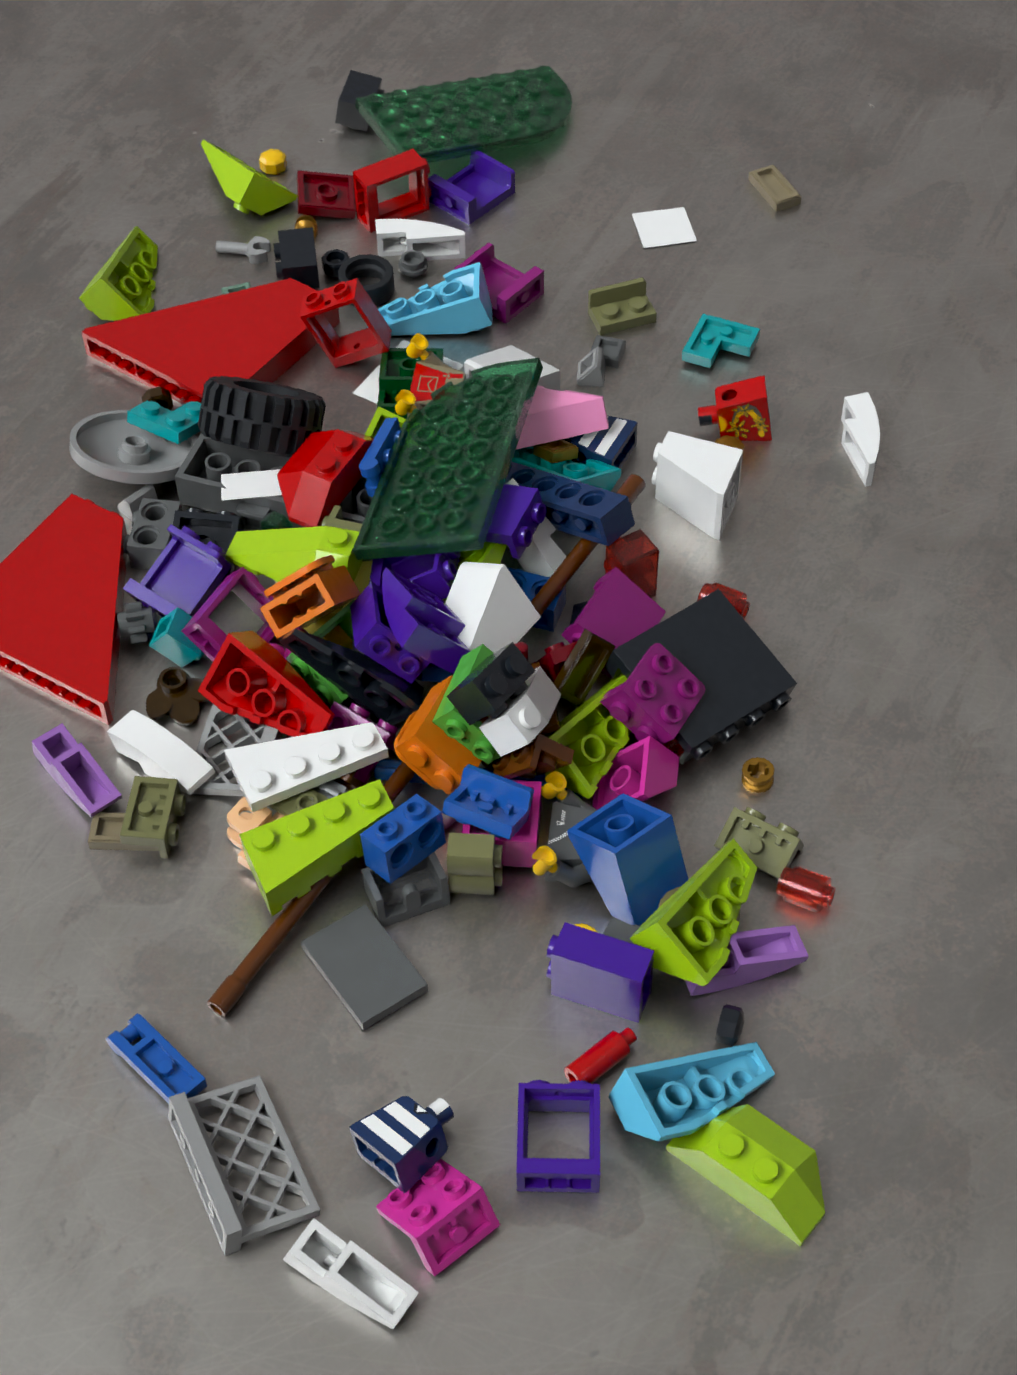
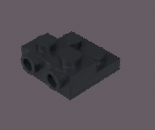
[170,508,245,582]

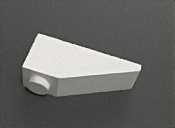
[479,666,561,757]

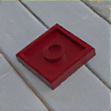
[296,170,356,219]

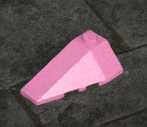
[472,380,609,455]

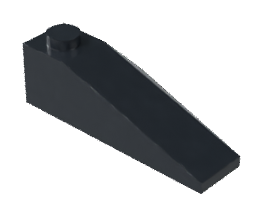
[279,629,424,725]

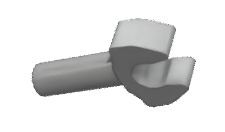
[216,236,271,264]

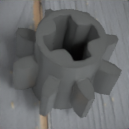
[117,601,155,644]

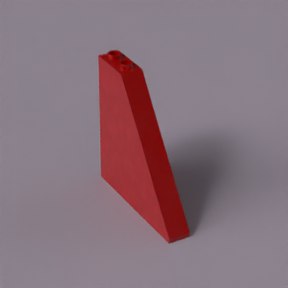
[81,278,340,405]
[0,494,127,725]

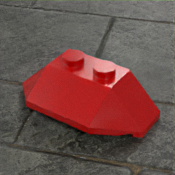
[277,429,374,527]

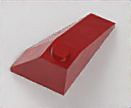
[198,630,335,737]

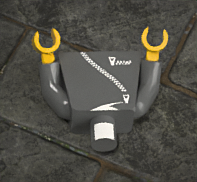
[532,771,597,888]

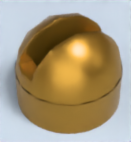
[295,215,318,238]

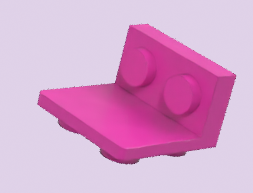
[376,1158,500,1276]

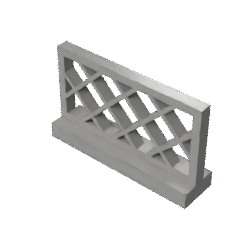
[192,704,291,796]
[168,1075,320,1256]

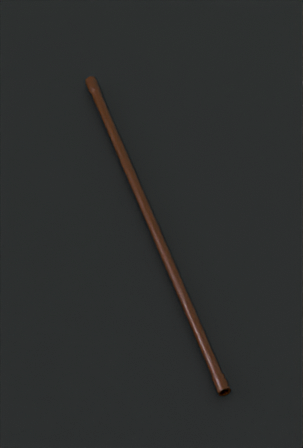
[207,474,646,1017]

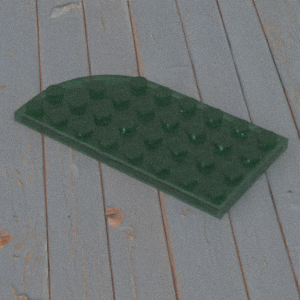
[355,66,572,163]
[352,358,543,560]

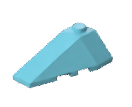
[367,262,492,336]
[608,1042,775,1141]

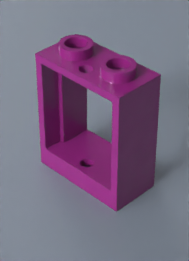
[181,567,274,662]

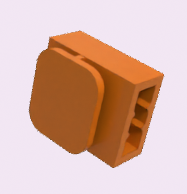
[260,555,361,639]
[394,675,488,795]

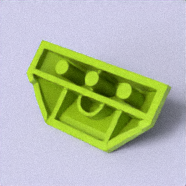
[666,1104,825,1246]

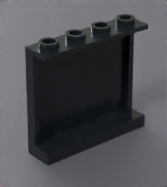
[604,589,797,764]

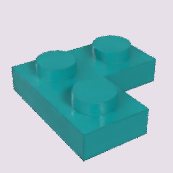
[682,314,760,368]
[127,401,201,444]

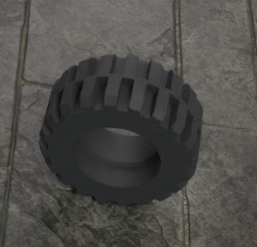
[198,376,326,455]

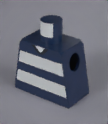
[563,415,638,469]
[349,1096,454,1193]

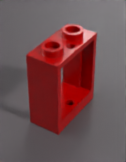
[353,149,431,233]
[300,278,392,368]

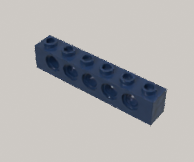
[483,455,635,546]

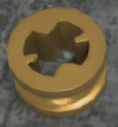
[741,757,775,793]

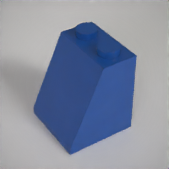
[567,793,688,926]

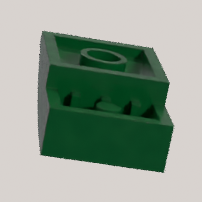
[377,348,444,428]

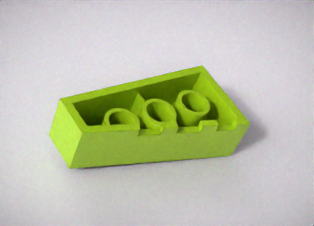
[239,779,394,917]

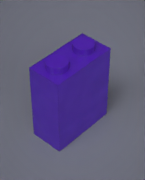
[546,922,654,1023]

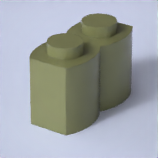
[447,832,503,895]

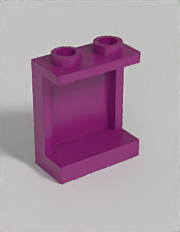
[453,242,544,324]
[561,567,666,679]

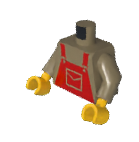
[395,333,472,430]

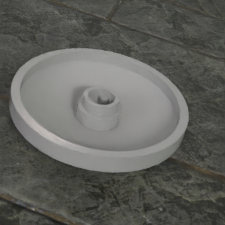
[69,410,197,484]

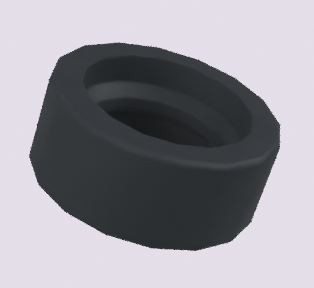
[338,254,395,306]

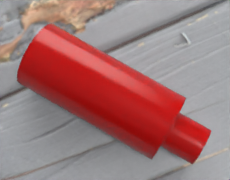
[564,1027,637,1084]

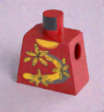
[698,375,772,441]

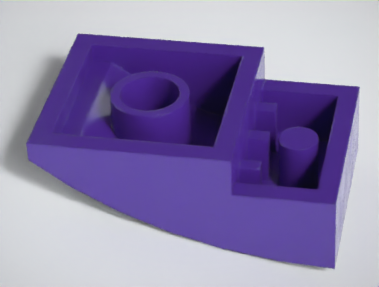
[382,567,470,675]

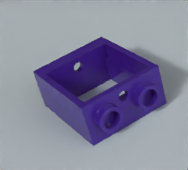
[369,528,461,600]
[350,581,430,684]
[516,1080,600,1193]

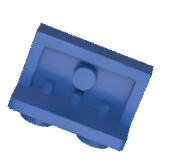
[442,764,534,840]

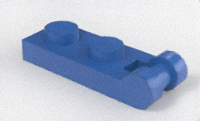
[359,417,406,497]
[106,1013,207,1104]

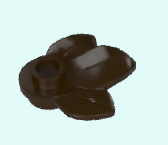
[146,667,208,726]

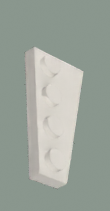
[224,722,389,812]

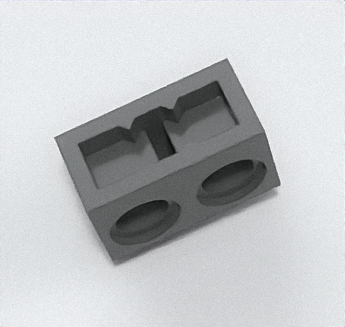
[124,498,182,570]

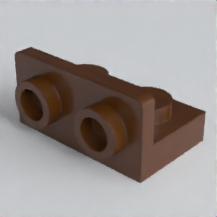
[492,734,575,779]

